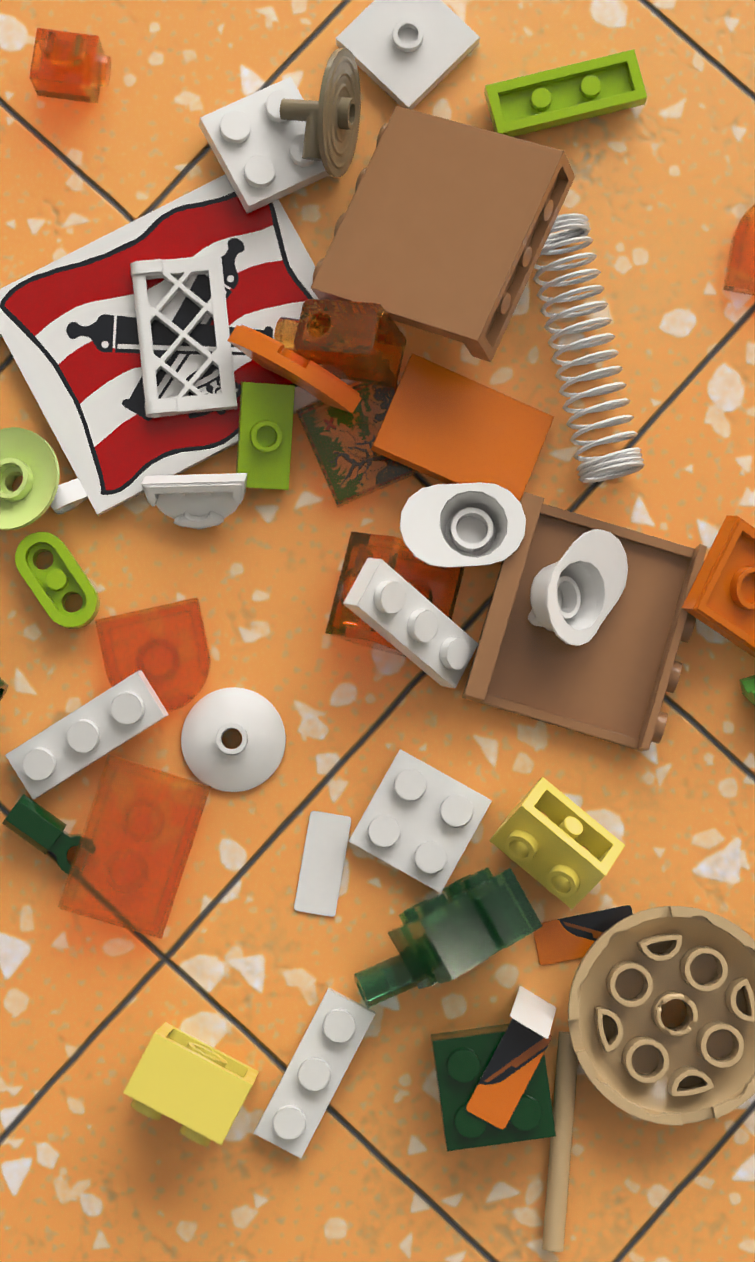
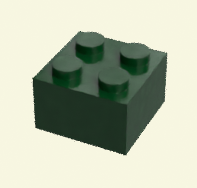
[431,1024,556,1151]

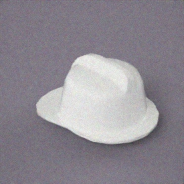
[399,482,526,568]
[528,529,628,646]

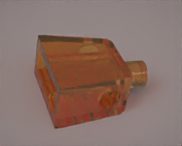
[274,299,407,388]

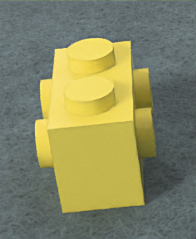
[490,777,625,909]

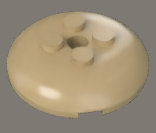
[568,906,755,1126]

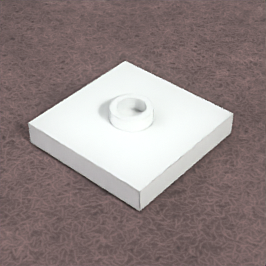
[336,0,480,110]

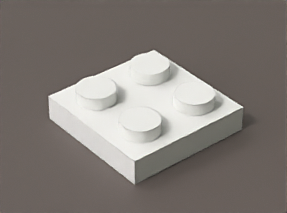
[199,76,329,214]
[349,749,492,893]

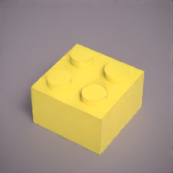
[123,1022,259,1146]

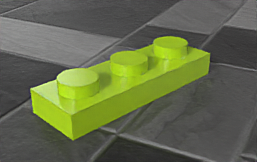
[484,49,647,137]

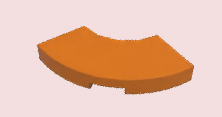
[227,325,362,414]

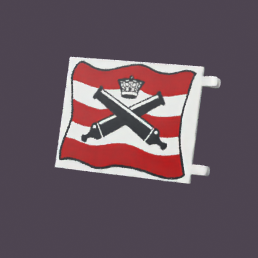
[0,174,373,516]

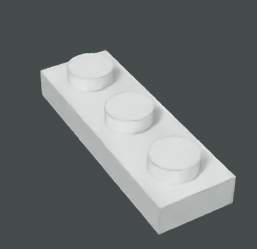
[343,558,478,688]
[5,670,169,799]
[254,988,376,1158]

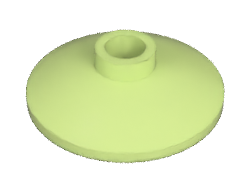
[0,427,60,531]

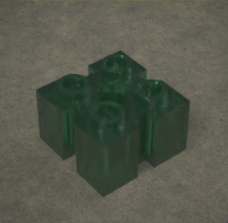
[388,867,542,989]

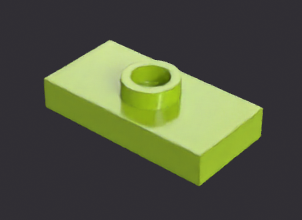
[236,382,295,490]

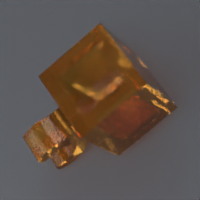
[29,28,111,104]

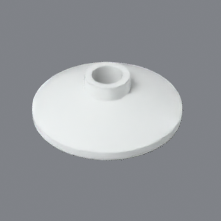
[181,687,286,792]

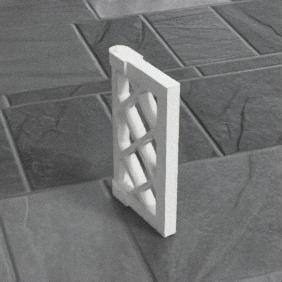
[130,255,237,418]

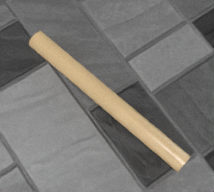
[542,1031,578,1252]

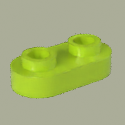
[15,532,100,629]

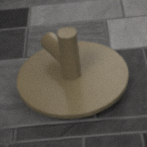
[280,48,361,177]

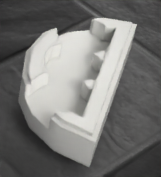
[141,473,248,529]

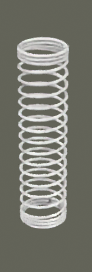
[533,213,645,483]

